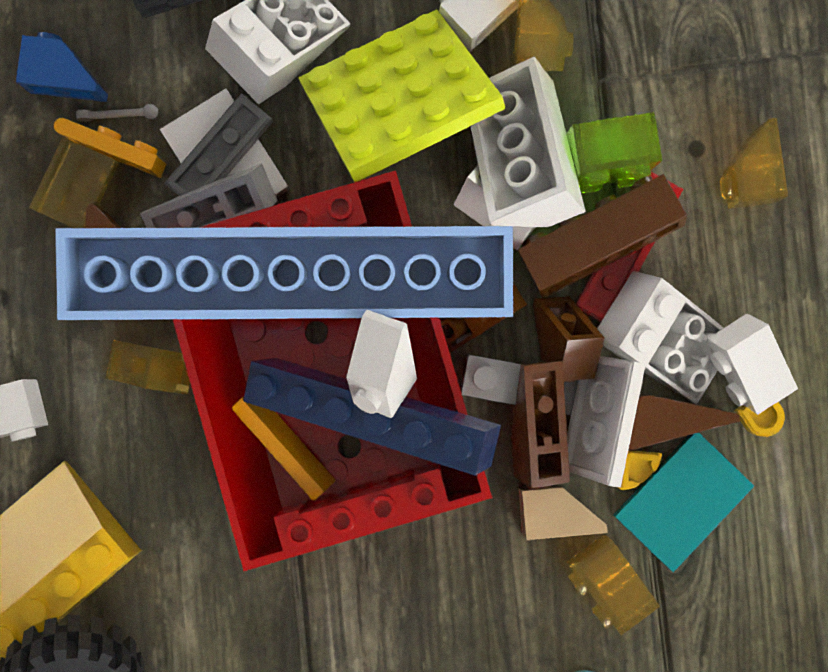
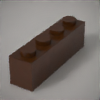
[518,174,687,298]

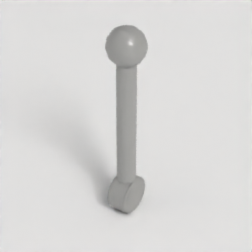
[76,104,158,122]

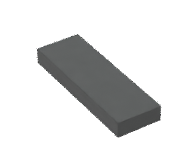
[164,93,273,196]

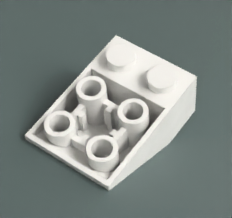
[205,0,350,104]
[597,271,723,405]

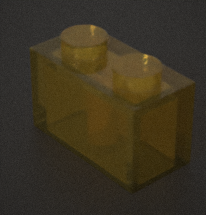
[567,534,661,636]

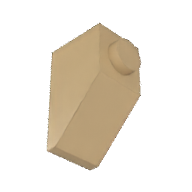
[518,484,608,540]

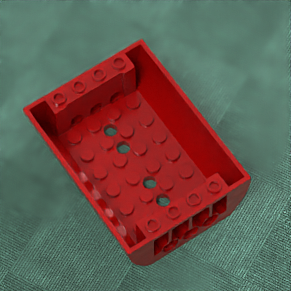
[173,170,492,571]

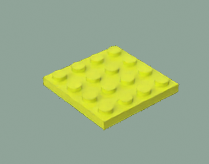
[298,10,506,182]

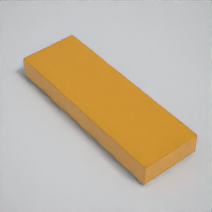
[232,397,336,500]

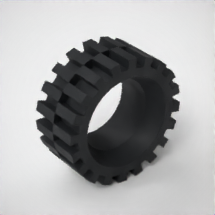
[0,615,145,672]

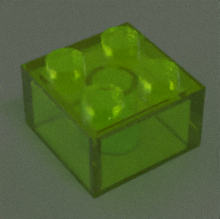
[566,112,663,193]

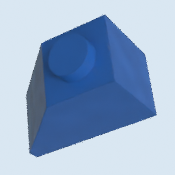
[16,32,108,102]

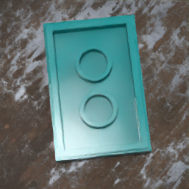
[613,433,754,572]

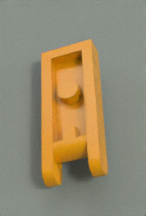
[54,118,167,178]

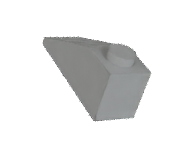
[140,164,278,228]
[460,355,578,415]

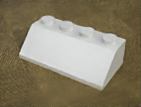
[471,56,586,227]

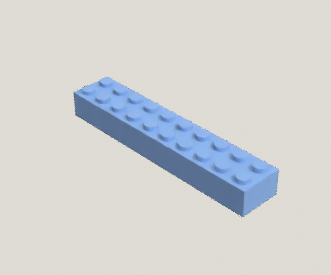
[56,226,513,320]

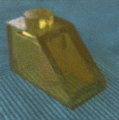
[514,0,574,71]
[720,118,788,209]
[105,340,190,395]

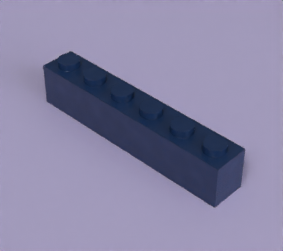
[243,358,501,475]

